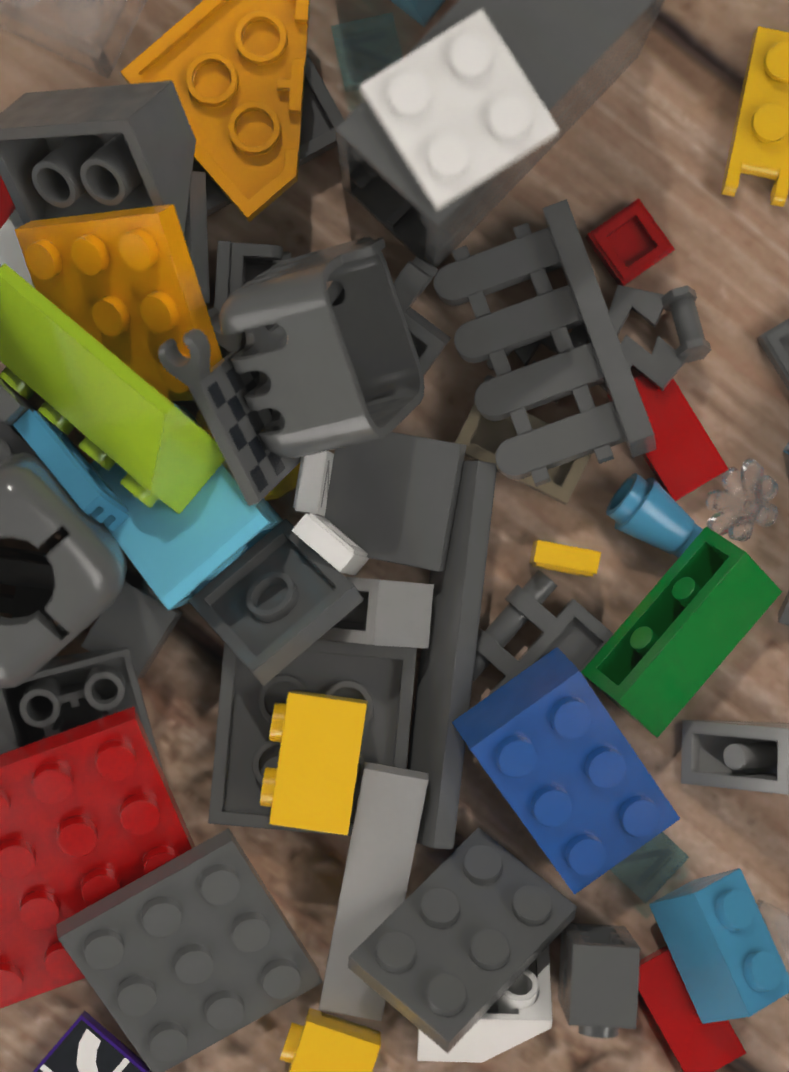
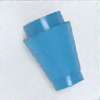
[606,473,703,558]

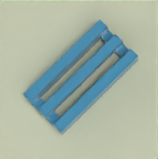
[13,409,129,531]

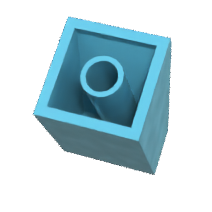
[91,404,283,610]

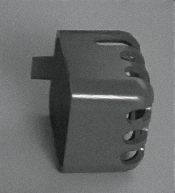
[219,237,425,458]

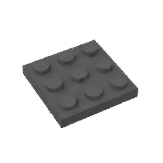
[208,639,417,836]
[56,828,323,1072]

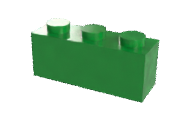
[581,527,782,738]

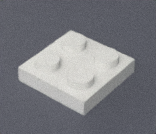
[360,9,559,212]

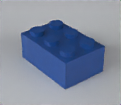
[452,647,680,895]

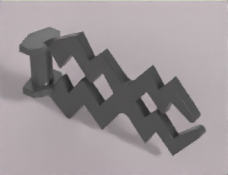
[484,285,711,404]

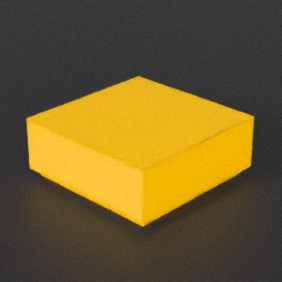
[529,540,601,577]

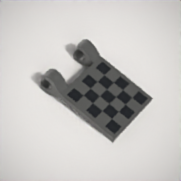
[158,307,301,506]

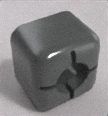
[0,452,128,688]

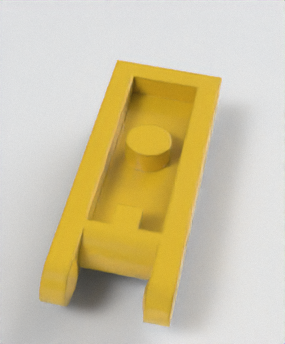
[721,26,789,207]

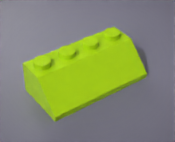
[0,263,225,514]

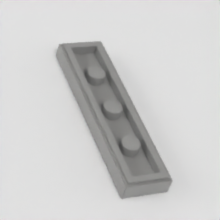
[319,762,428,1021]

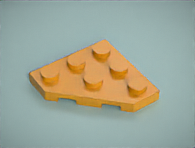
[120,0,310,222]
[15,204,223,401]

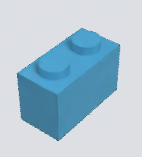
[649,868,789,1024]

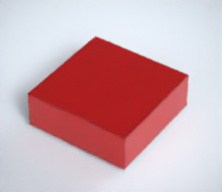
[585,198,675,286]

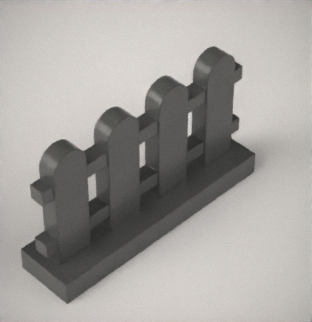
[434,199,656,487]

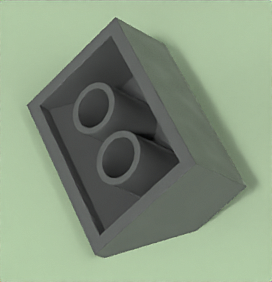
[0,80,196,233]

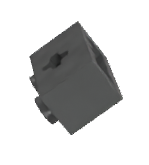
[558,923,640,1038]

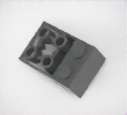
[0,646,163,771]

